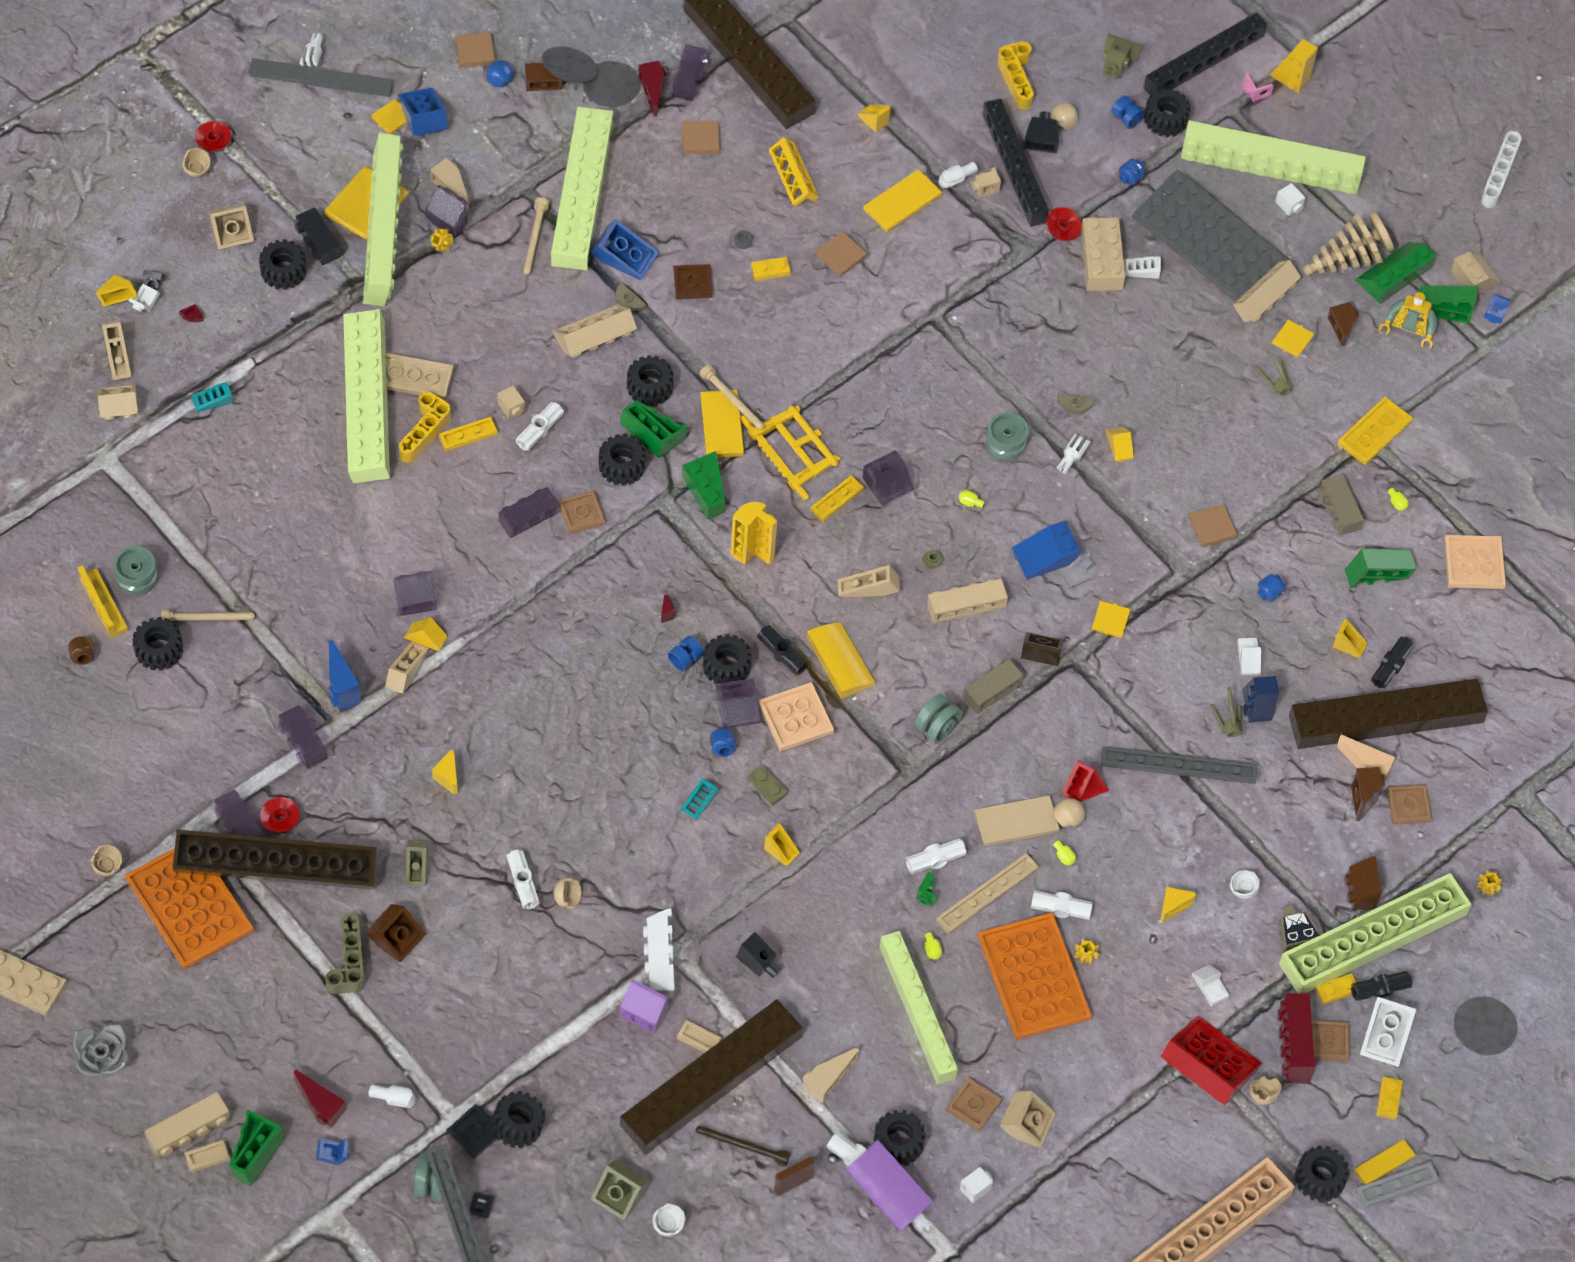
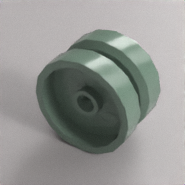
[986,412,1029,461]
[113,546,158,596]
[914,694,963,744]
[414,1152,442,1200]

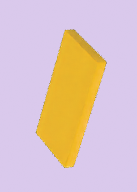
[864,169,942,232]
[700,390,744,458]
[1337,396,1413,466]

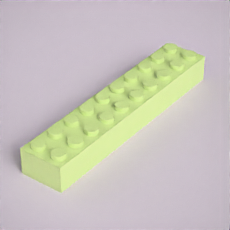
[551,107,613,270]
[1181,121,1366,195]
[363,133,403,307]
[343,309,390,483]
[1279,873,1472,993]

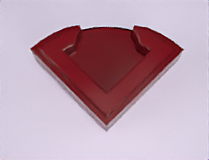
[179,304,204,323]

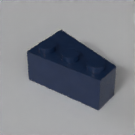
[1242,676,1279,723]

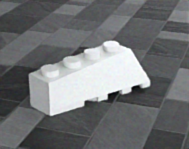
[643,909,674,999]

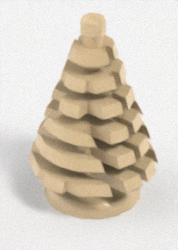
[1303,212,1394,276]

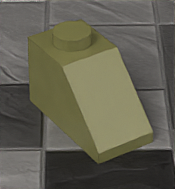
[405,839,428,885]

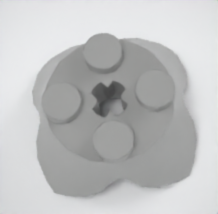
[74,1024,128,1077]

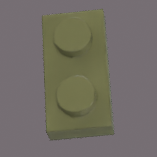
[747,765,787,806]

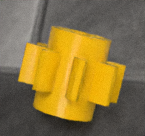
[431,229,453,251]
[1477,870,1502,896]
[1075,939,1099,964]

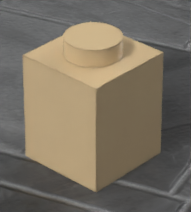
[497,386,525,419]

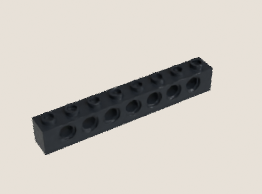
[1144,12,1267,95]
[982,98,1049,227]

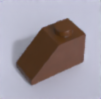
[525,62,562,92]
[1327,302,1358,346]

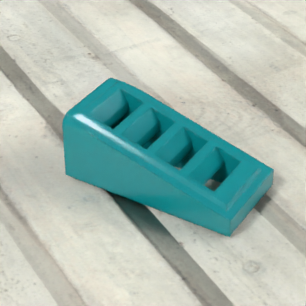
[191,382,233,413]
[680,778,719,821]

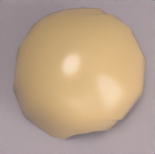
[1051,103,1078,130]
[182,148,211,177]
[1053,798,1085,827]
[91,844,122,877]
[553,878,581,908]
[1249,1076,1282,1105]

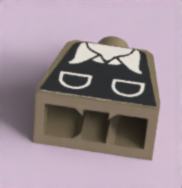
[1278,905,1320,953]

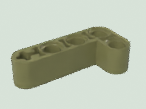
[325,913,364,994]

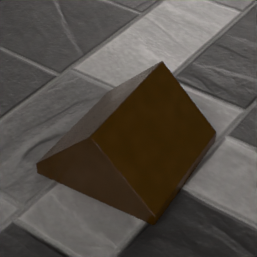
[1021,632,1064,666]

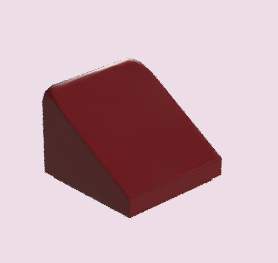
[661,594,675,623]

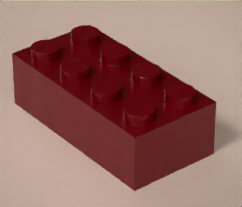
[1277,993,1315,1084]

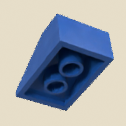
[397,87,448,136]
[590,219,659,280]
[1012,521,1081,580]
[328,640,361,713]

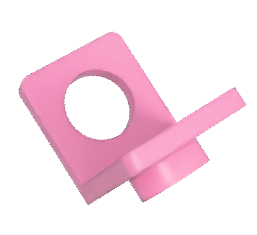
[1243,73,1273,102]

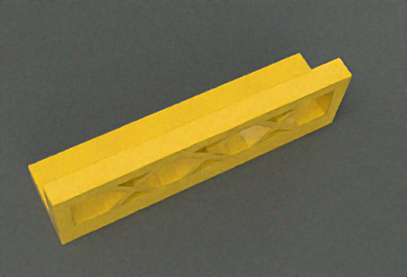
[768,137,819,207]
[77,565,128,638]

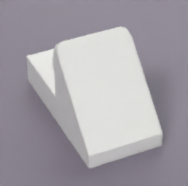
[1237,638,1261,675]
[1192,965,1229,1007]

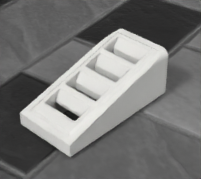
[1123,257,1161,279]

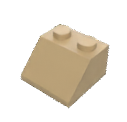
[207,203,254,250]
[1451,251,1501,294]
[97,384,138,420]
[1000,1091,1056,1148]

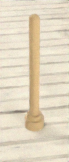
[523,197,550,275]
[699,365,764,430]
[161,610,255,623]

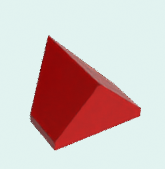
[1061,760,1109,802]

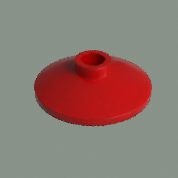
[195,121,231,152]
[1046,207,1081,241]
[260,797,300,833]

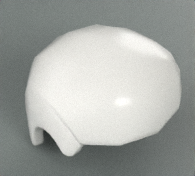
[1230,870,1260,900]
[652,1204,685,1237]

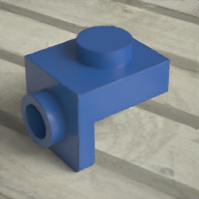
[1484,294,1510,324]
[316,1138,350,1165]

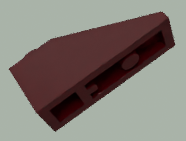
[638,60,666,117]
[293,1069,346,1128]

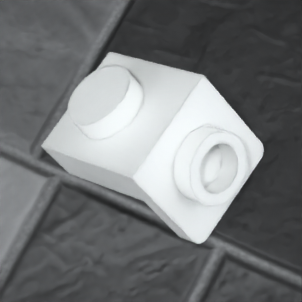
[129,284,160,312]

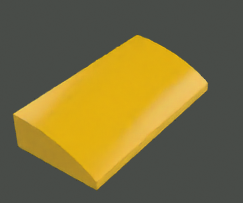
[806,623,876,699]

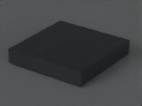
[446,1103,497,1159]

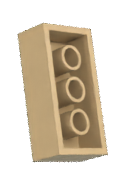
[1081,218,1125,291]

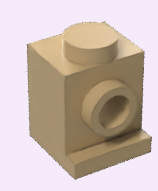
[971,167,1001,197]

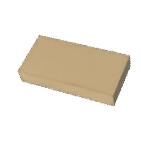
[677,1020,722,1053]
[184,1140,230,1173]

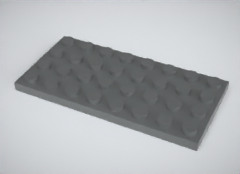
[1132,169,1288,301]

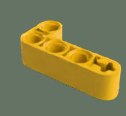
[997,41,1033,110]
[399,391,451,463]

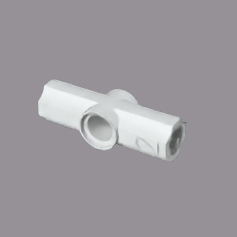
[516,402,564,451]
[905,838,966,874]
[506,850,539,910]
[1031,891,1093,920]
[827,1132,866,1167]

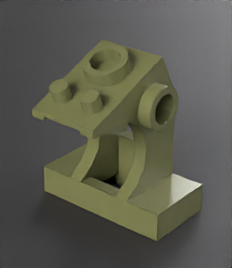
[1103,34,1142,80]

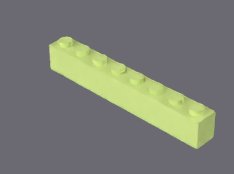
[880,931,958,1085]

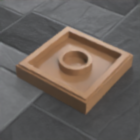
[455,32,495,68]
[682,121,719,154]
[816,231,867,277]
[558,491,605,535]
[1188,504,1237,548]
[1387,785,1432,825]
[1312,1020,1349,1062]
[946,1077,1002,1132]

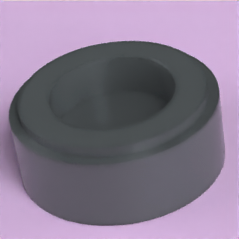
[734,231,752,249]

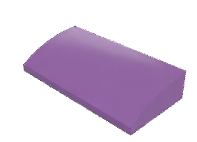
[845,1140,933,1231]

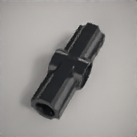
[757,625,808,676]
[1371,637,1414,689]
[1351,971,1412,1001]

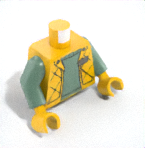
[1379,292,1438,349]

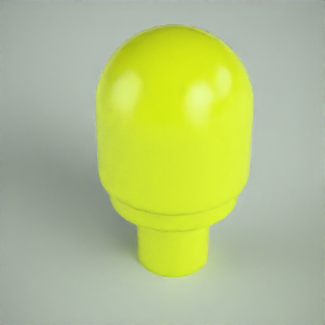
[1388,488,1409,511]
[959,490,985,508]
[1053,840,1076,866]
[924,932,942,960]

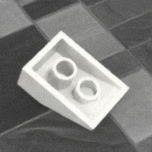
[1360,997,1417,1067]

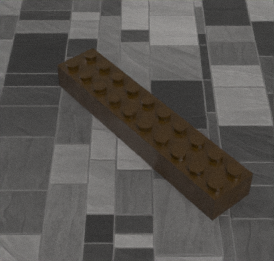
[684,0,816,130]
[1289,678,1488,749]
[172,829,377,890]
[620,999,803,1155]

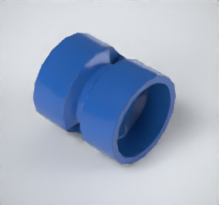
[1111,95,1145,129]
[667,636,704,672]

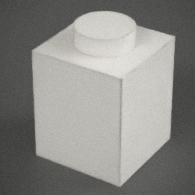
[1275,183,1305,216]
[960,1167,993,1204]

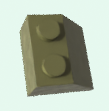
[591,1159,651,1221]

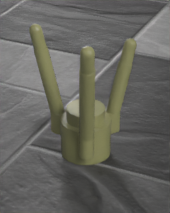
[1254,357,1293,395]
[1210,687,1243,737]

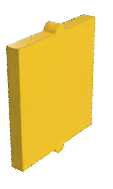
[371,99,407,134]
[1272,319,1314,358]
[1091,601,1130,638]

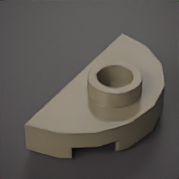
[615,283,646,312]
[1058,393,1095,414]

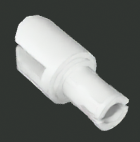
[300,33,323,67]
[939,162,978,188]
[1057,433,1091,474]
[369,1084,416,1108]

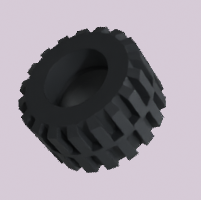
[1144,88,1191,137]
[259,239,306,290]
[627,355,674,406]
[599,434,646,486]
[133,617,183,671]
[703,634,752,687]
[491,1091,546,1148]
[873,1110,926,1166]
[1295,1145,1349,1202]

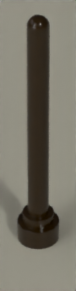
[696,1126,791,1167]

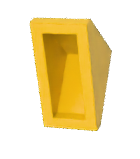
[857,104,890,132]
[96,275,138,307]
[1105,426,1134,462]
[404,617,447,651]
[1333,619,1367,658]
[432,750,458,794]
[764,823,800,866]
[1160,887,1196,923]

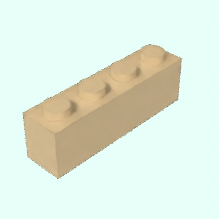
[1233,260,1301,322]
[927,579,1008,623]
[144,1092,230,1158]

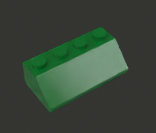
[1355,242,1436,304]

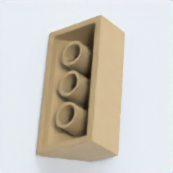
[552,304,637,357]

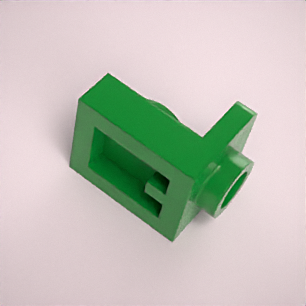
[916,872,937,907]

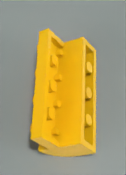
[730,502,777,565]

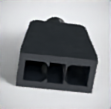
[1023,111,1059,154]
[736,932,781,979]

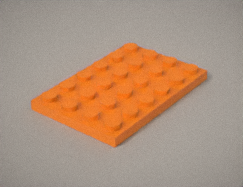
[124,848,254,970]
[977,913,1092,1041]

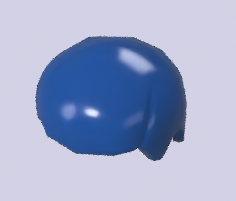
[486,60,515,88]

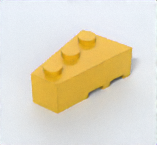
[1269,39,1318,93]

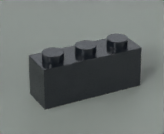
[294,207,342,266]

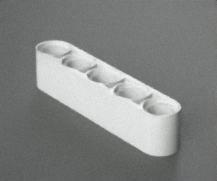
[1481,131,1522,208]

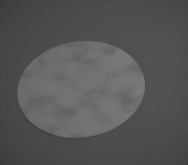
[542,47,597,83]
[583,61,640,107]
[1454,997,1517,1055]

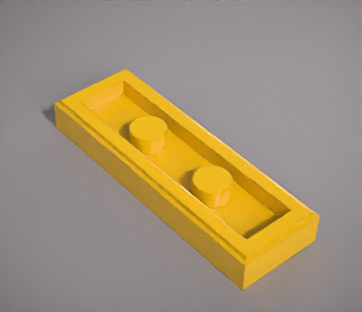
[438,416,498,452]
[810,475,864,522]
[1354,1139,1416,1185]

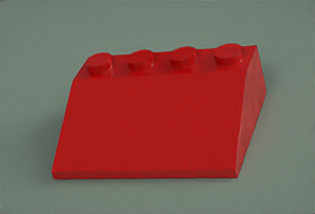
[1160,1015,1262,1106]

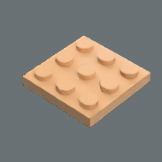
[1444,535,1506,589]
[758,682,834,752]

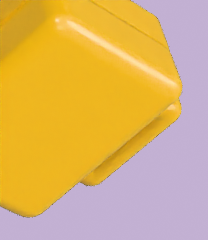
[324,167,408,239]

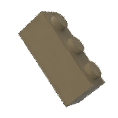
[1319,474,1364,535]
[963,659,1024,714]

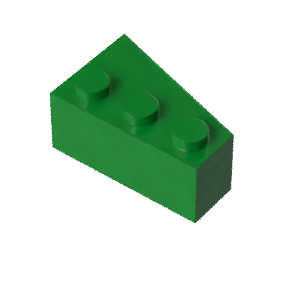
[1419,286,1478,324]
[620,401,688,458]
[682,451,725,520]
[1345,548,1416,588]
[229,1109,285,1186]

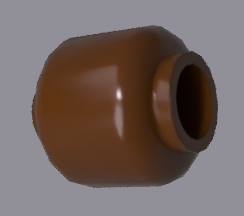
[68,636,95,665]

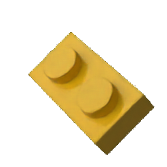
[751,257,790,281]
[1315,973,1356,1005]
[1376,1076,1403,1120]

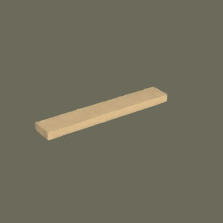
[936,853,1039,935]

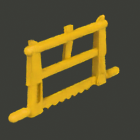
[740,405,841,501]

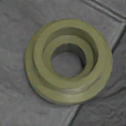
[923,550,942,569]

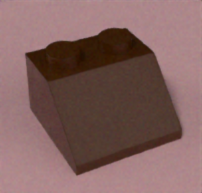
[1351,767,1385,821]
[1344,856,1382,910]
[366,904,426,962]

